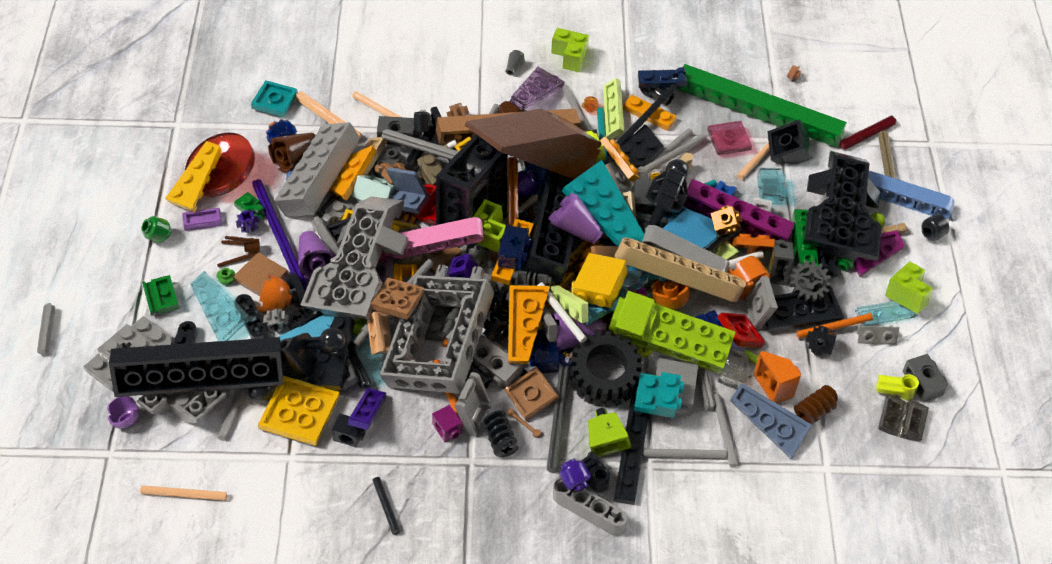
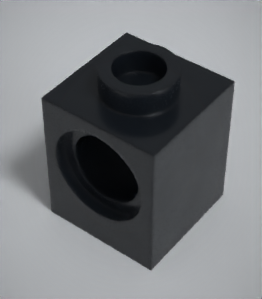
[332,413,366,447]

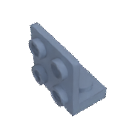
[386,167,430,214]

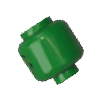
[141,216,172,243]

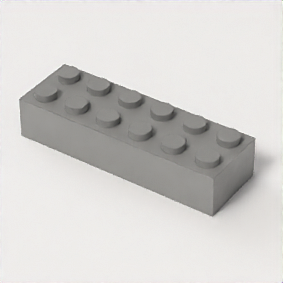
[274,122,360,217]

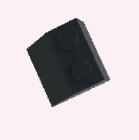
[767,120,813,164]

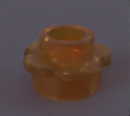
[582,96,599,112]

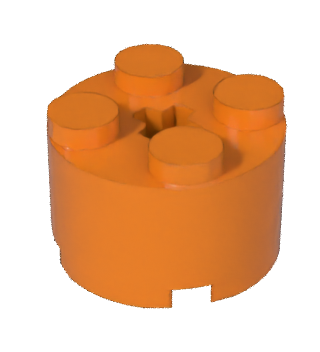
[728,256,771,300]

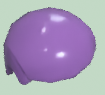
[107,396,139,428]

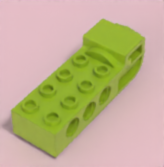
[609,291,735,374]

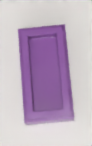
[182,207,222,231]

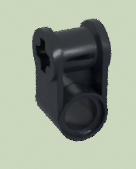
[576,451,610,493]

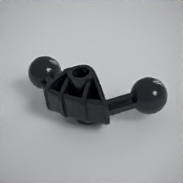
[640,159,689,234]
[248,328,346,403]

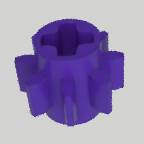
[236,210,260,233]

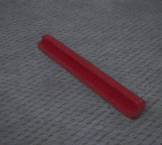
[839,115,897,150]

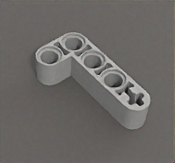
[553,476,628,536]

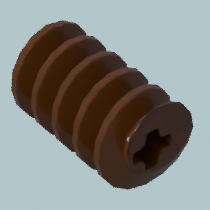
[794,385,838,425]

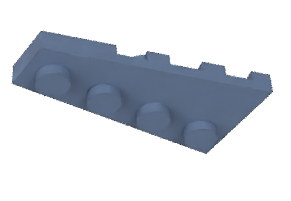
[730,383,812,459]

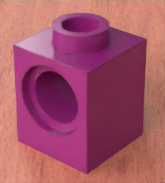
[432,404,462,442]

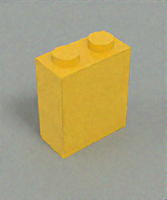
[572,253,628,308]

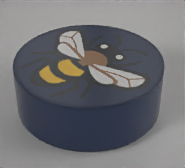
[559,348,574,368]

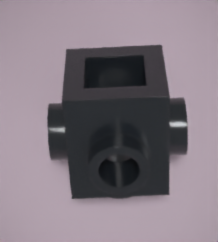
[805,325,837,355]

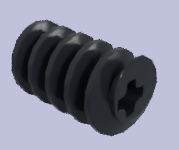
[482,410,519,457]

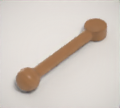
[507,408,541,438]

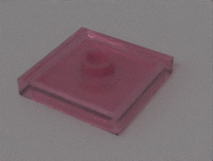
[707,121,752,155]

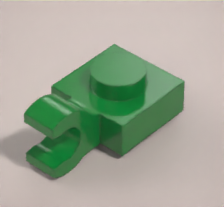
[234,192,265,220]

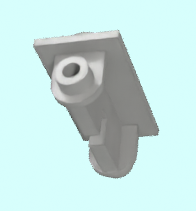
[856,324,899,344]

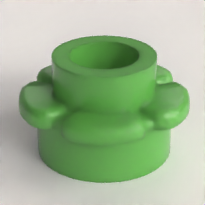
[216,268,235,286]

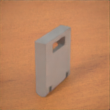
[455,372,492,436]

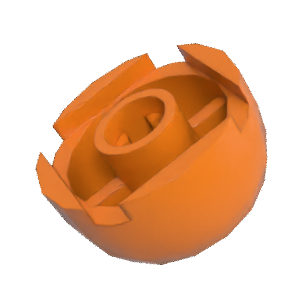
[258,275,293,314]
[651,279,690,311]

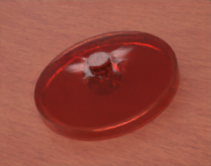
[185,132,255,197]

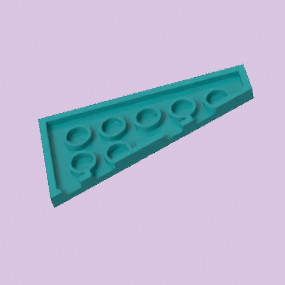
[562,160,644,247]

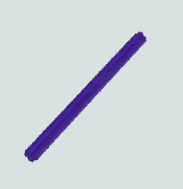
[252,179,308,292]

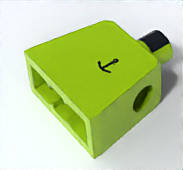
[588,408,631,457]

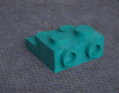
[634,372,685,418]

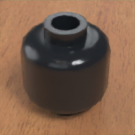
[921,214,950,241]

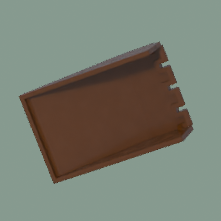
[465,109,601,180]

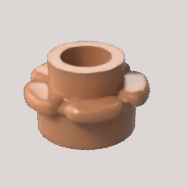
[787,65,802,81]

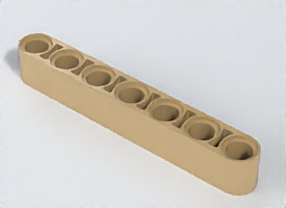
[614,238,746,302]

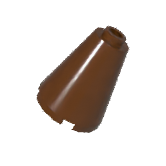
[268,132,316,172]

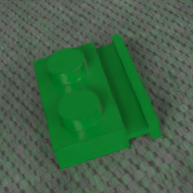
[142,275,179,316]

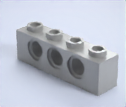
[446,330,523,388]

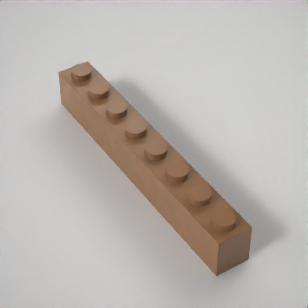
[436,109,581,145]

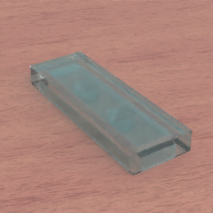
[855,301,917,326]
[351,334,384,387]

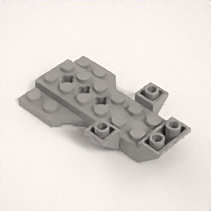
[300,196,409,320]
[83,316,226,423]

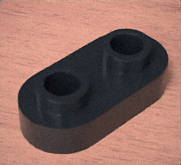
[284,273,305,308]

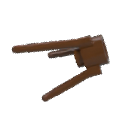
[217,236,260,267]

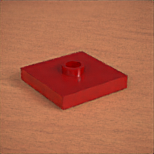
[717,313,765,348]

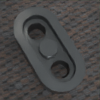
[373,149,401,178]

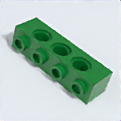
[791,209,818,282]

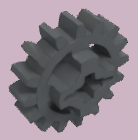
[789,260,832,302]

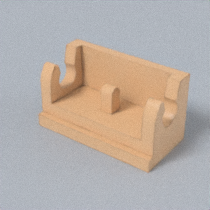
[367,312,391,355]

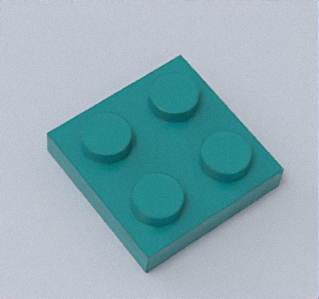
[251,80,298,117]

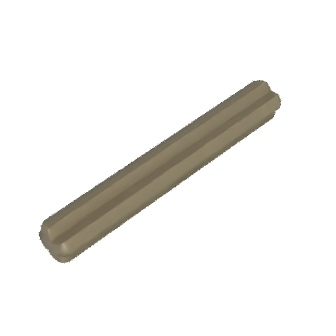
[878,131,896,179]

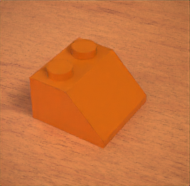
[753,351,801,404]

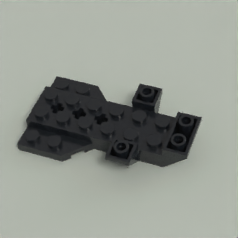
[803,151,882,261]

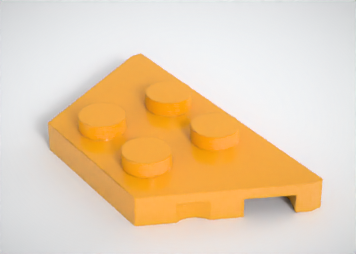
[328,146,376,200]

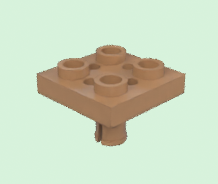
[371,278,424,320]

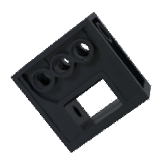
[436,134,508,246]

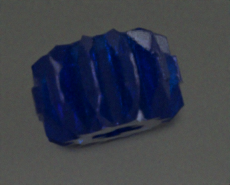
[266,119,297,144]

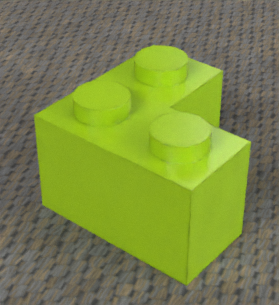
[551,28,589,72]
[472,199,509,254]
[885,261,933,314]

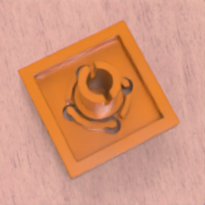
[731,234,775,255]

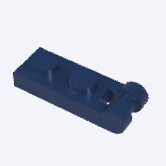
[637,67,687,88]

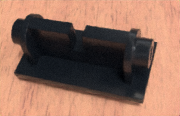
[817,247,838,278]
[489,286,509,322]

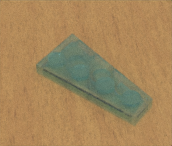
[190,271,251,341]

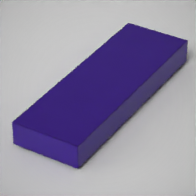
[348,388,387,430]

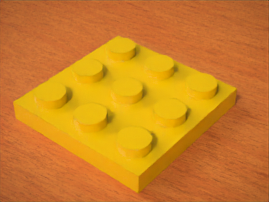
[258,376,340,446]

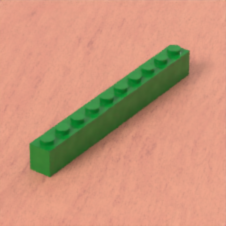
[677,64,847,148]

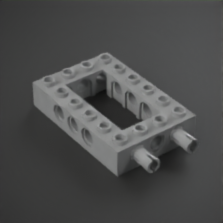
[380,265,494,394]

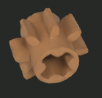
[446,102,469,117]

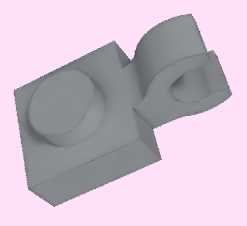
[322,199,351,226]

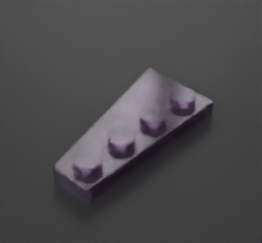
[510,66,565,110]

